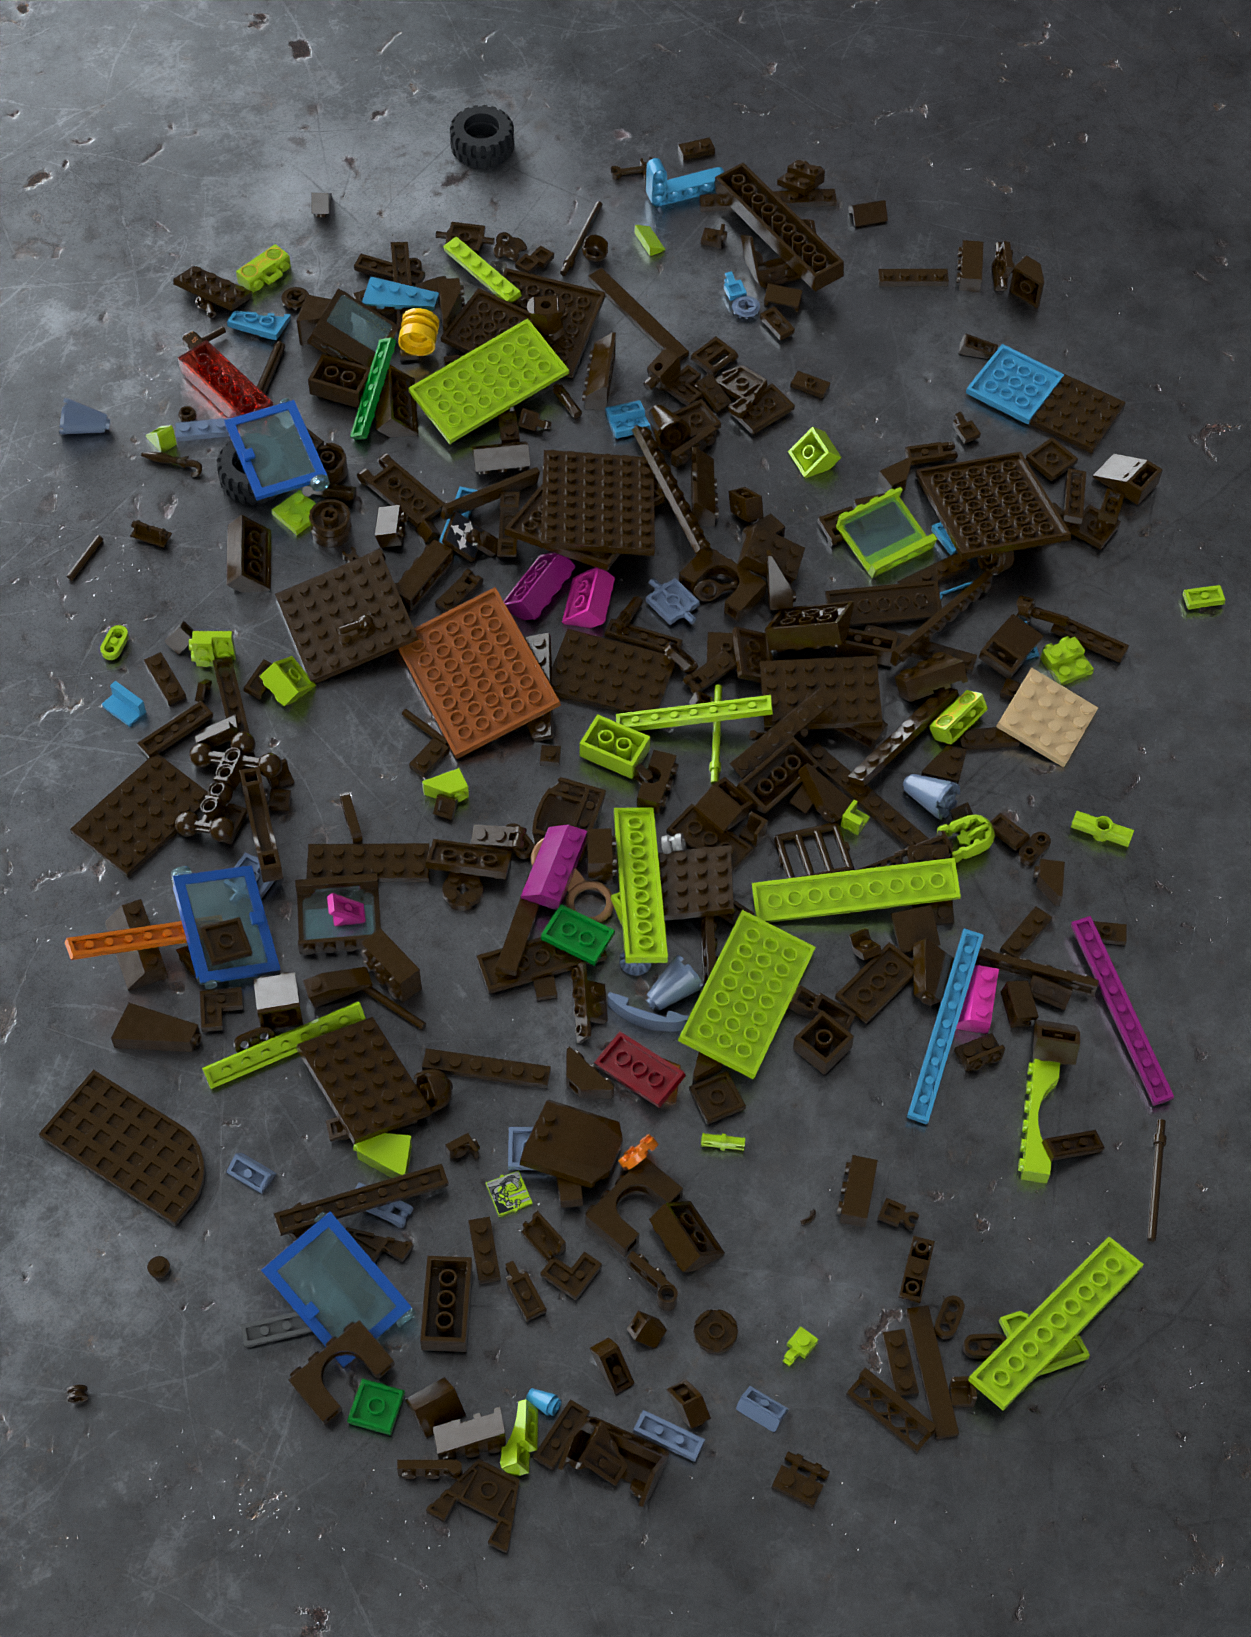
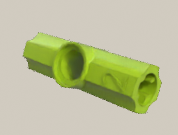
[1071,811,1134,847]

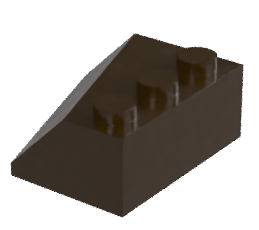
[691,447,719,526]

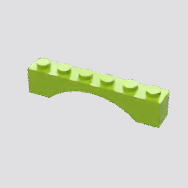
[1018,1059,1060,1184]

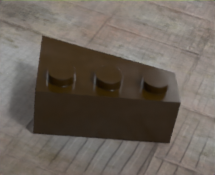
[895,652,968,702]

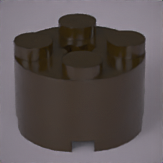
[309,443,348,484]

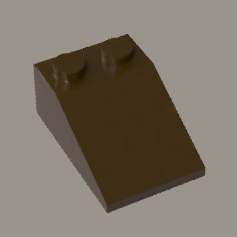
[438,278,465,333]

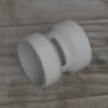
[661,833,686,854]

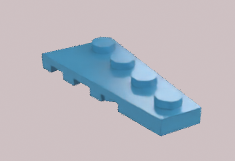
[362,276,439,311]

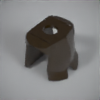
[527,296,565,341]

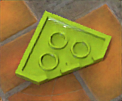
[999,1311,1090,1377]

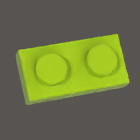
[1182,585,1226,609]

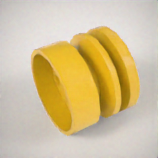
[398,308,440,356]

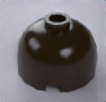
[413,1069,453,1113]

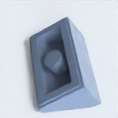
[226,1153,276,1193]
[736,1386,789,1432]

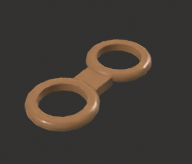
[531,838,614,923]

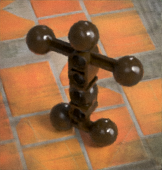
[175,732,283,842]

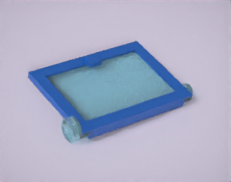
[224,398,330,501]
[170,865,281,989]
[261,1211,417,1368]

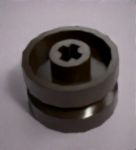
[309,499,352,548]

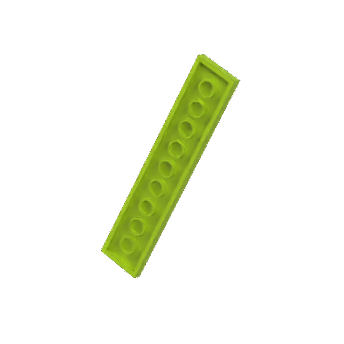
[613,808,668,963]
[752,858,961,923]
[968,1237,1144,1410]

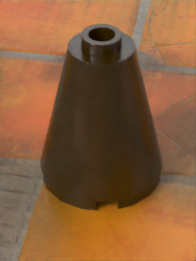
[649,405,691,452]

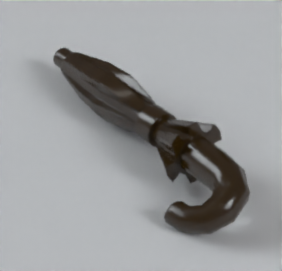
[141,452,202,477]

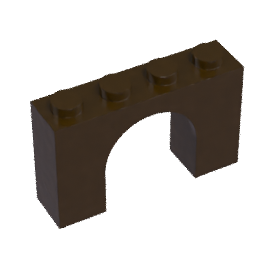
[679,548,767,622]
[585,1158,683,1257]
[288,1320,395,1425]

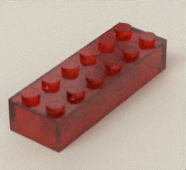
[178,340,275,434]

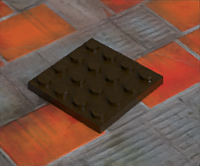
[440,288,533,354]
[1029,373,1126,454]
[658,845,734,921]

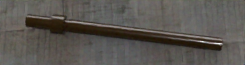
[560,201,603,276]
[1147,1119,1167,1241]

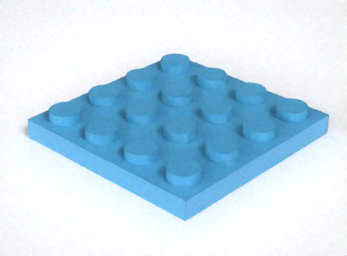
[966,344,1064,424]

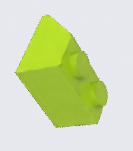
[788,427,842,478]
[259,656,316,706]

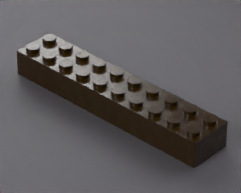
[715,162,844,292]

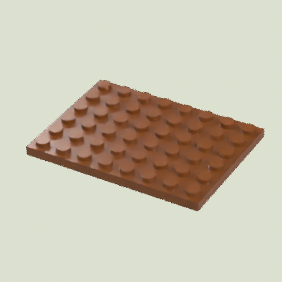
[398,587,561,759]

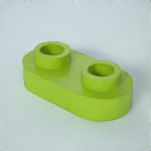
[100,625,129,660]

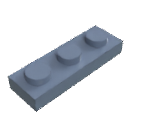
[175,417,230,442]
[633,1410,705,1462]

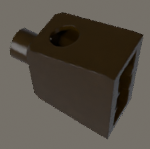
[643,347,681,391]

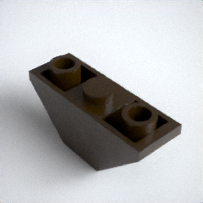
[566,1046,614,1099]
[899,1236,935,1303]

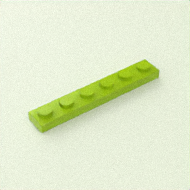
[443,237,522,303]

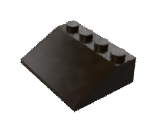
[765,601,854,652]

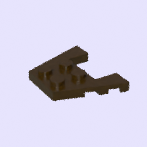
[692,365,768,419]
[322,1227,414,1316]
[426,1459,520,1554]

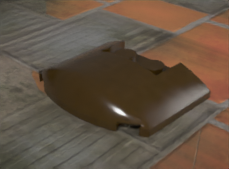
[532,777,606,863]

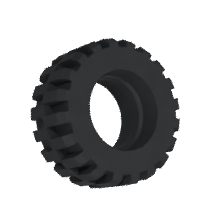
[450,105,514,169]
[217,434,289,505]

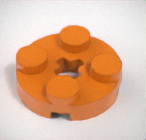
[618,1134,659,1171]

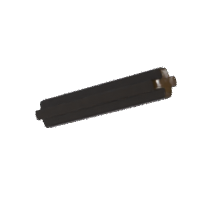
[254,341,285,399]

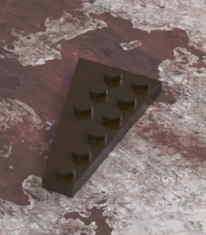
[524,633,553,742]

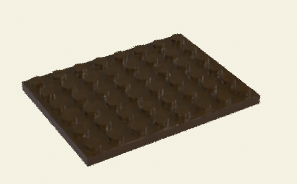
[540,450,655,556]
[916,451,1071,560]

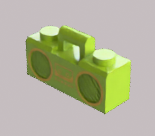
[236,244,291,294]
[929,690,988,745]

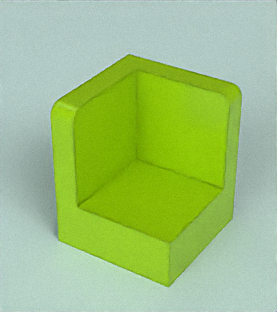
[841,800,870,835]

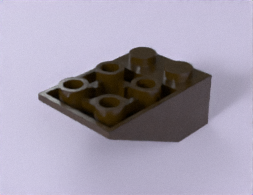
[1093,454,1163,505]
[978,614,1044,679]
[1033,1019,1080,1065]

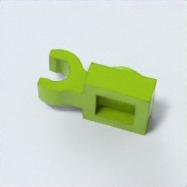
[783,1326,819,1367]

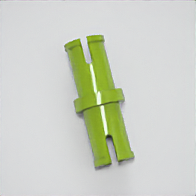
[701,1133,745,1151]

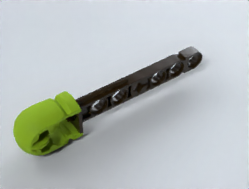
[857,815,995,870]

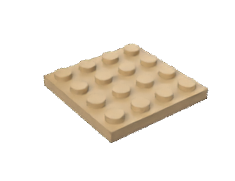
[996,668,1098,767]

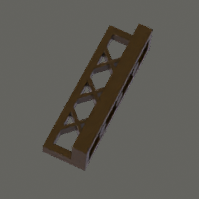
[846,1367,936,1453]

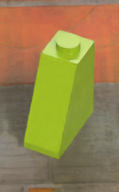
[353,1133,412,1178]

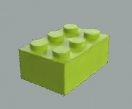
[579,714,650,779]

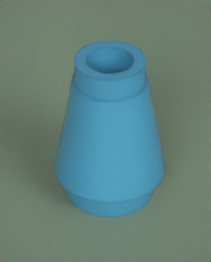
[526,1388,562,1416]

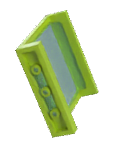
[836,487,937,579]

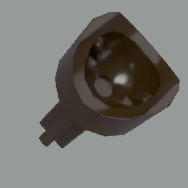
[1016,595,1069,627]

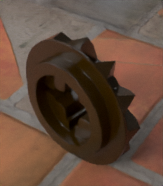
[281,287,309,310]

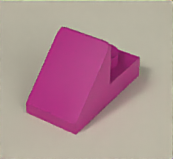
[327,893,366,926]

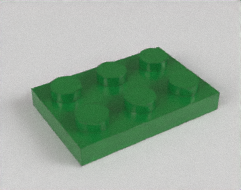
[541,904,615,966]

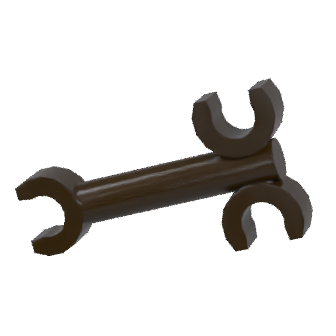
[611,157,653,180]

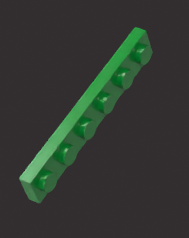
[350,337,396,440]

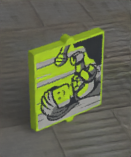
[485,1170,533,1217]

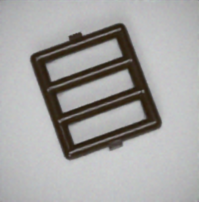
[774,822,855,879]

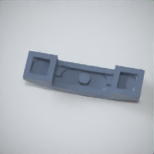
[608,992,689,1032]

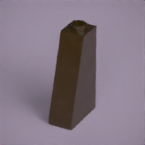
[111,1002,202,1052]

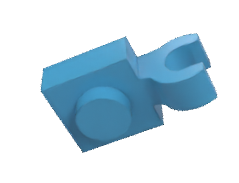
[724,272,747,301]

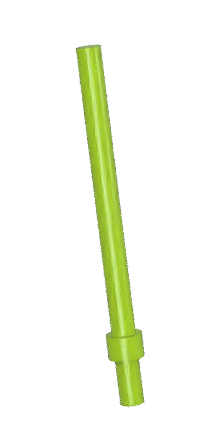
[709,685,722,785]

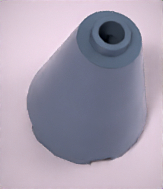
[59,398,110,435]
[903,774,960,820]
[646,955,704,1011]

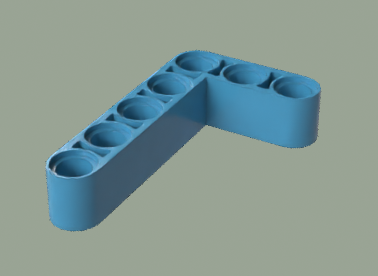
[646,158,725,207]

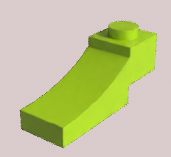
[500,1399,538,1477]

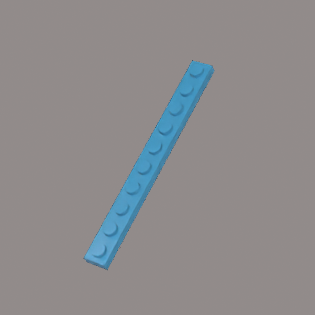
[907,928,984,1124]

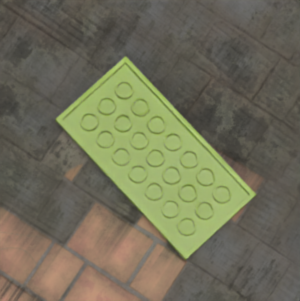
[408,318,569,444]
[677,910,816,1079]

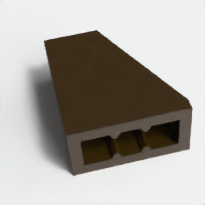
[913,938,954,1006]

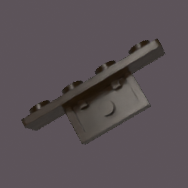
[571,962,608,1044]

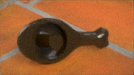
[693,579,739,601]

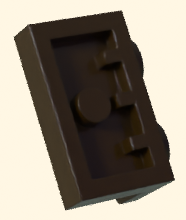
[954,1033,1005,1072]

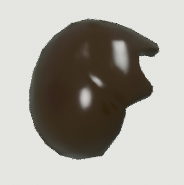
[582,234,608,262]

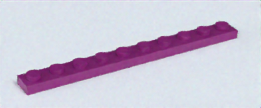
[1071,916,1174,1106]

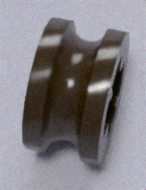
[67,1385,88,1403]

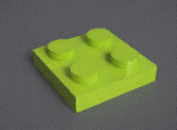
[272,490,316,535]

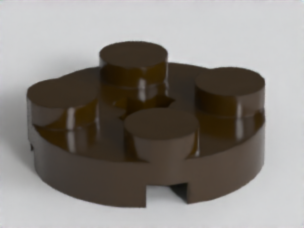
[442,872,483,911]

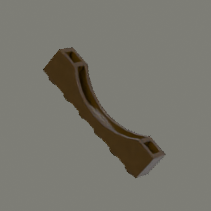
[239,767,283,883]

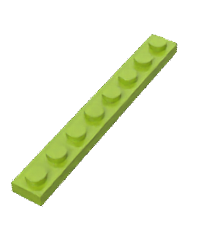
[616,695,773,731]
[202,1002,366,1089]

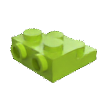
[189,631,236,667]
[1040,636,1094,686]

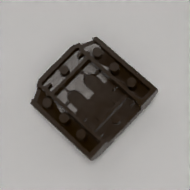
[520,1100,623,1188]

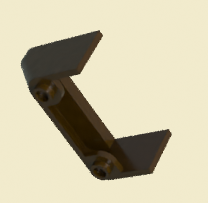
[740,219,817,288]
[558,1416,670,1507]

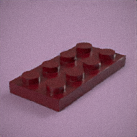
[594,1032,686,1108]

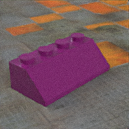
[504,552,576,620]
[521,825,587,910]

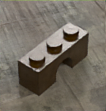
[637,750,679,814]

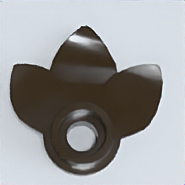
[493,232,527,262]

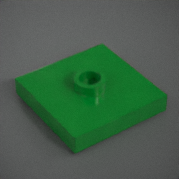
[347,1378,405,1436]

